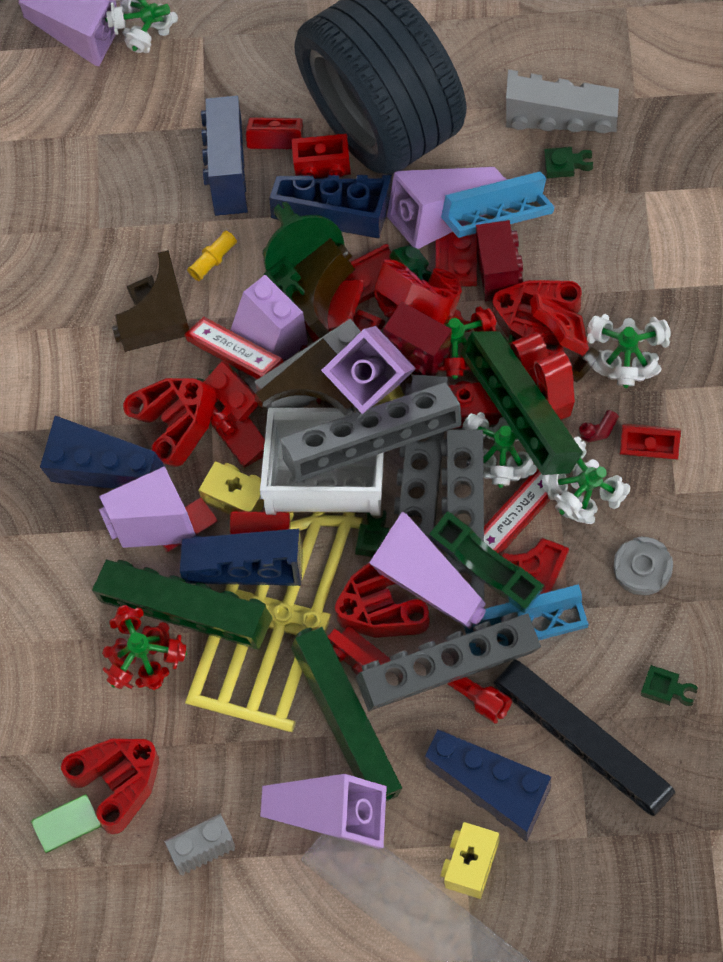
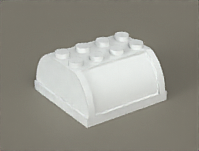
[260,408,384,516]

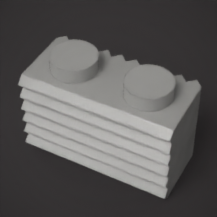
[164,814,235,876]

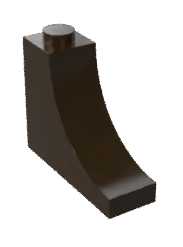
[291,238,355,338]
[112,250,189,352]
[255,338,359,416]

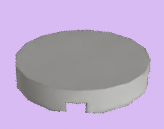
[613,536,673,596]

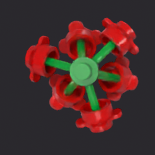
[438,306,496,379]
[102,605,187,690]

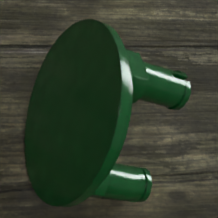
[262,202,344,271]

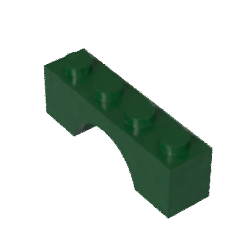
[429,511,544,613]

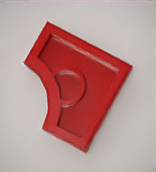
[530,293,589,356]
[502,538,569,595]

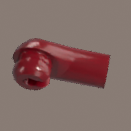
[579,410,619,443]

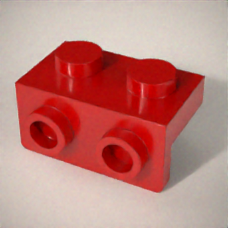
[327,627,391,675]

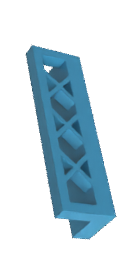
[441,171,555,238]
[463,584,589,656]

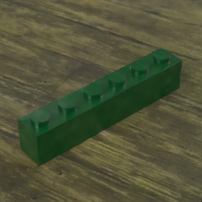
[460,331,583,475]
[92,559,272,650]

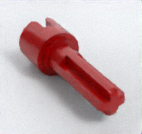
[444,663,512,724]

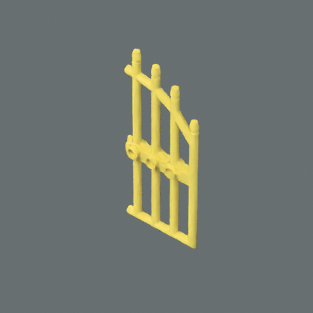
[185,512,363,733]

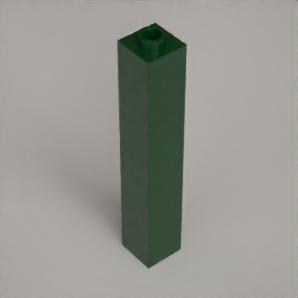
[291,627,402,802]

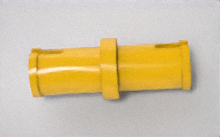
[187,230,237,281]

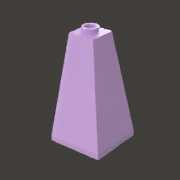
[19,0,119,67]
[387,167,507,249]
[369,512,486,629]
[260,774,387,849]

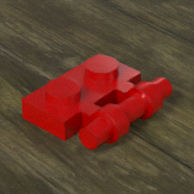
[204,361,258,436]

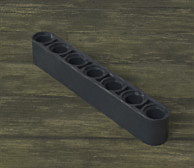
[494,659,675,817]

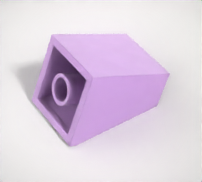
[230,275,308,360]
[321,326,416,414]
[99,466,196,548]

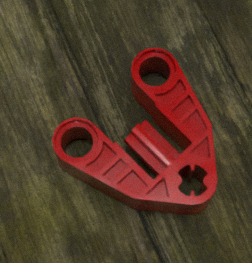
[374,259,462,325]
[493,280,582,356]
[509,332,575,420]
[123,378,216,467]
[335,563,430,638]
[61,738,159,834]

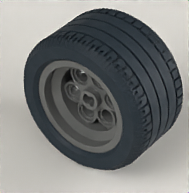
[294,0,467,175]

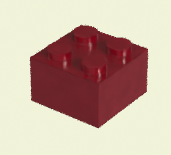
[476,220,523,302]
[383,302,452,376]

